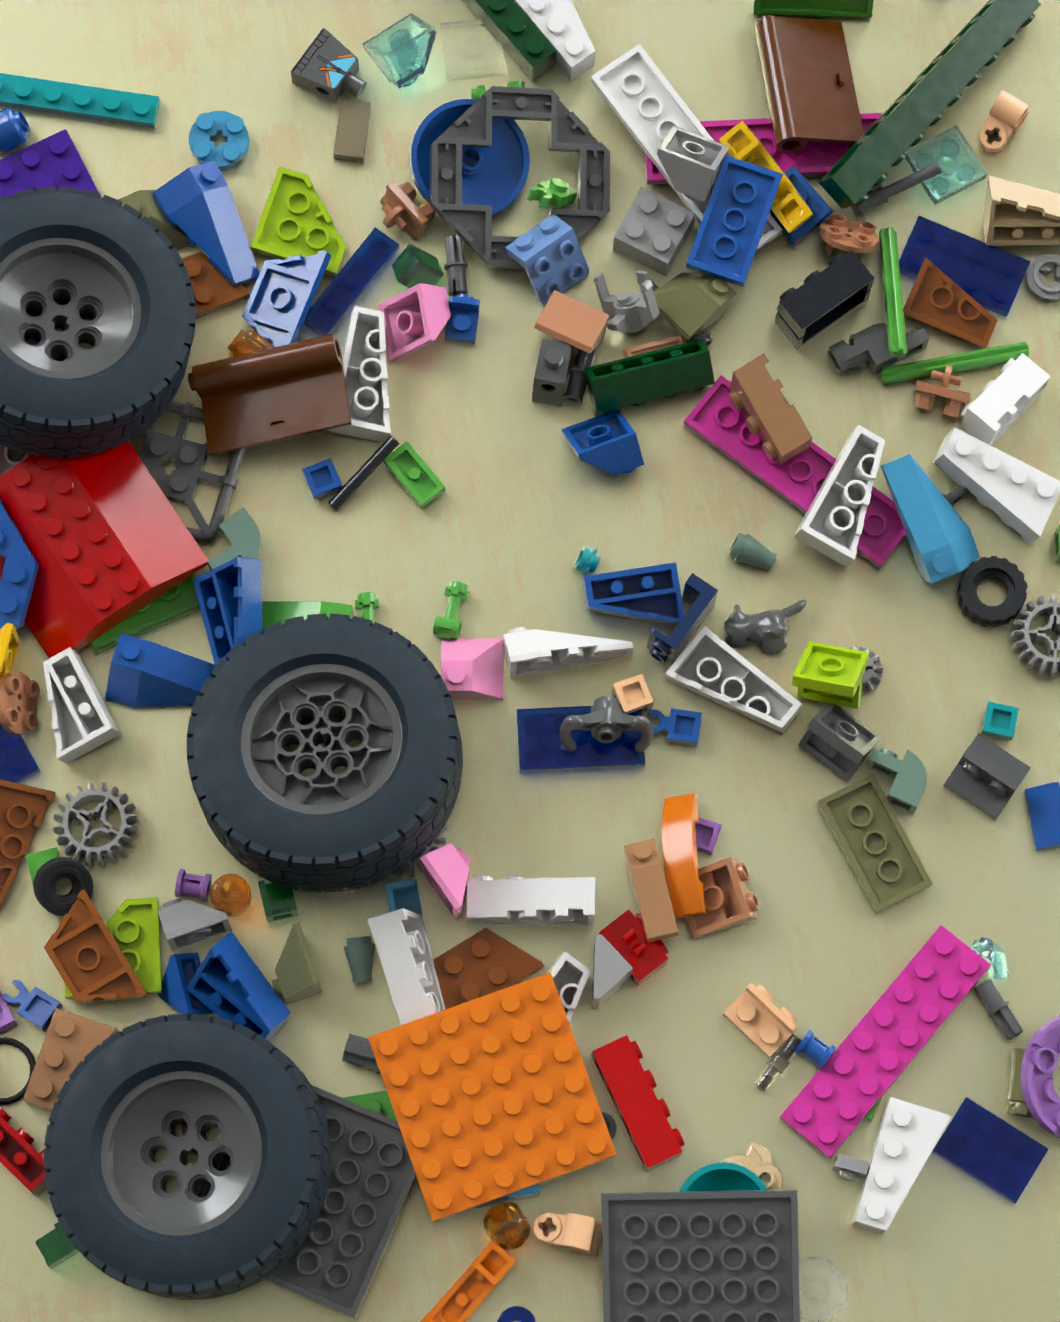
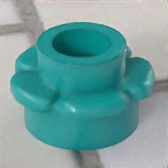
[574,546,600,575]

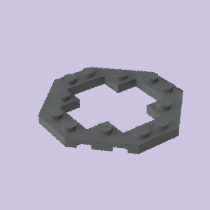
[430,86,610,269]

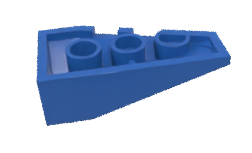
[153,161,259,286]
[105,633,215,709]

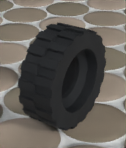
[956,556,1028,628]

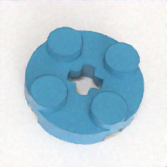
[189,111,249,171]

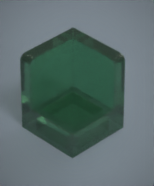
[391,243,444,288]
[258,880,299,923]
[35,1222,79,1270]

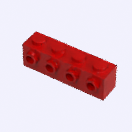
[591,1035,685,1172]
[0,1107,46,1197]

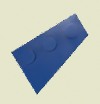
[193,557,262,666]
[582,562,685,626]
[186,931,291,1041]

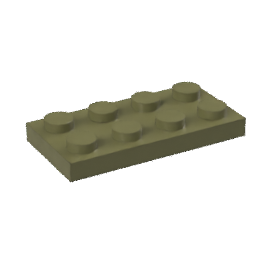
[817,773,933,914]

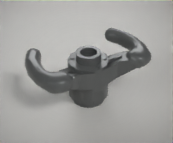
[559,696,653,753]

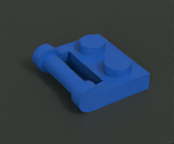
[770,165,834,247]

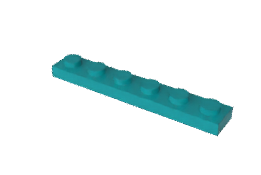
[0,73,160,129]

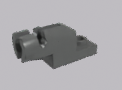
[827,323,929,376]

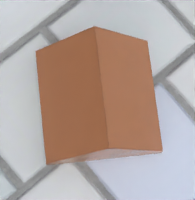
[534,290,609,353]

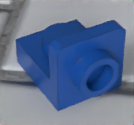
[445,294,480,344]

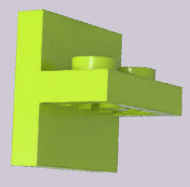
[792,641,869,709]

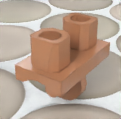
[380,181,435,240]
[914,364,971,418]

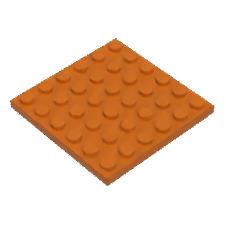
[368,972,617,1222]

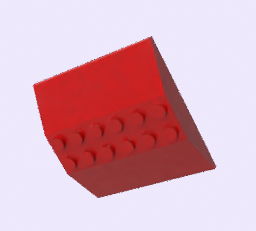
[0,441,209,658]

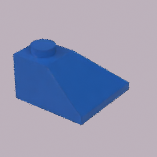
[561,409,644,475]

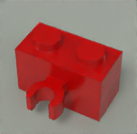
[599,909,669,987]

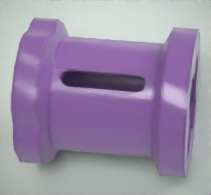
[175,869,212,902]

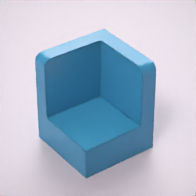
[385,879,422,915]

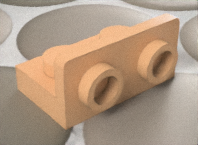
[723,983,797,1059]

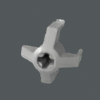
[593,271,660,333]

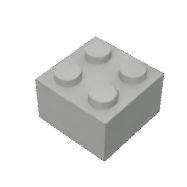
[613,187,695,276]

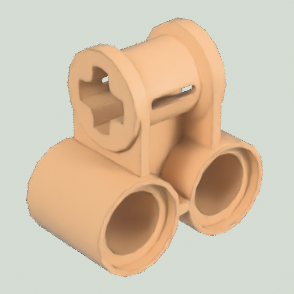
[980,91,1029,153]
[534,1213,602,1257]

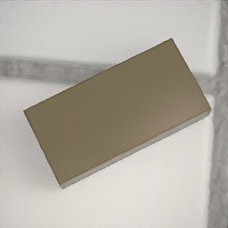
[333,99,371,162]

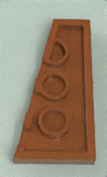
[0,779,56,908]

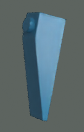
[880,454,980,583]

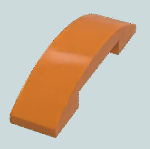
[662,793,705,919]
[420,1239,517,1322]

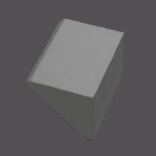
[591,935,633,1009]

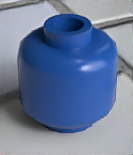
[0,108,31,153]

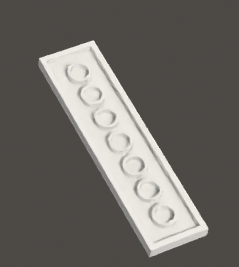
[590,44,782,251]

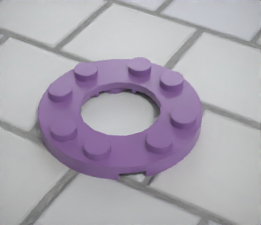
[1021,1015,1060,1138]

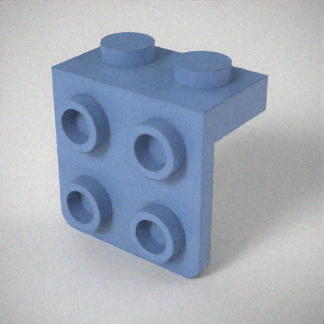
[505,214,589,304]

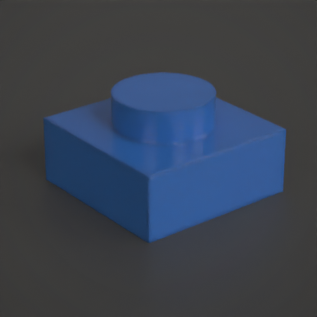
[302,458,342,500]

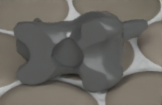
[724,600,807,655]

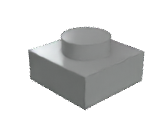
[832,1153,870,1181]

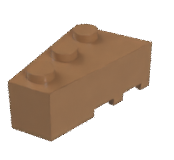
[728,353,813,466]
[23,1008,118,1112]

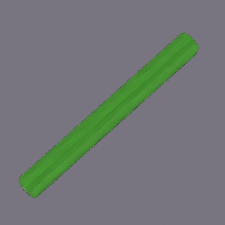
[879,227,907,358]
[881,342,1029,385]

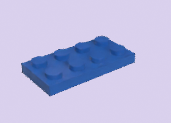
[686,155,783,287]

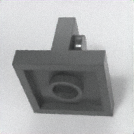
[798,703,882,781]
[943,733,1031,821]

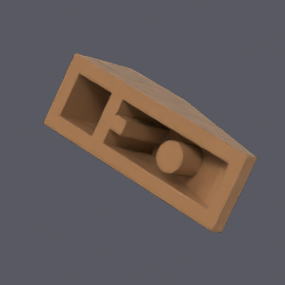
[624,839,679,942]

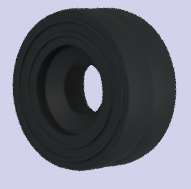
[33,857,93,916]

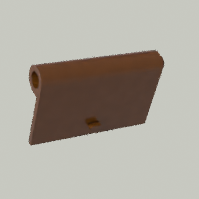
[754,15,864,154]
[188,333,352,456]

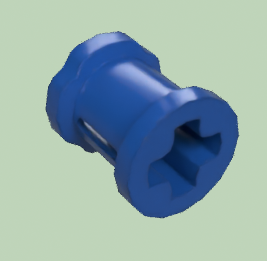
[795,1029,837,1071]

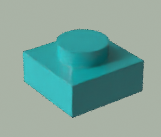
[981,701,1019,740]

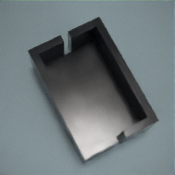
[775,250,874,350]

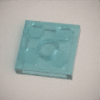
[905,125,988,205]

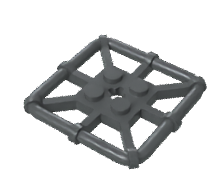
[137,401,246,543]

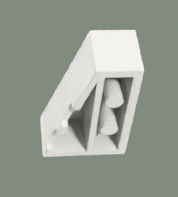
[960,353,1051,446]
[43,647,121,764]

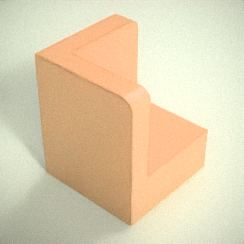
[612,673,654,714]

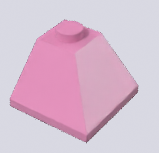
[379,283,451,362]
[441,638,503,700]
[419,843,471,921]

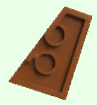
[903,257,998,349]

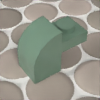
[208,507,262,571]
[866,748,927,814]

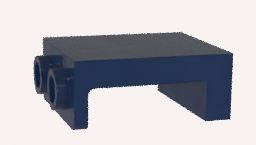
[647,573,718,665]

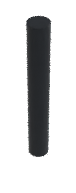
[328,435,400,511]

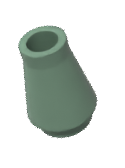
[729,533,777,571]
[344,936,375,983]

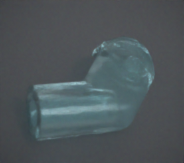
[971,937,1009,979]

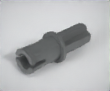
[444,235,468,297]
[563,348,597,404]
[974,978,1023,1040]

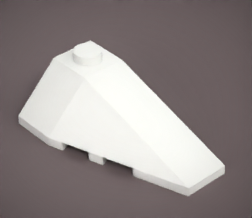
[503,627,633,678]

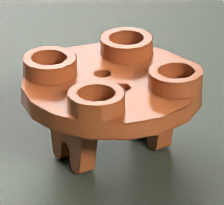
[819,213,879,260]
[0,672,40,734]

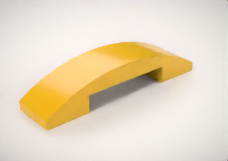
[719,121,813,233]

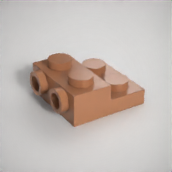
[686,857,760,939]

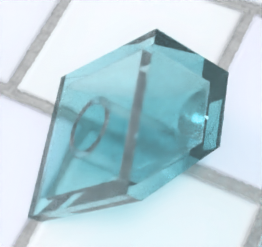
[362,13,437,89]

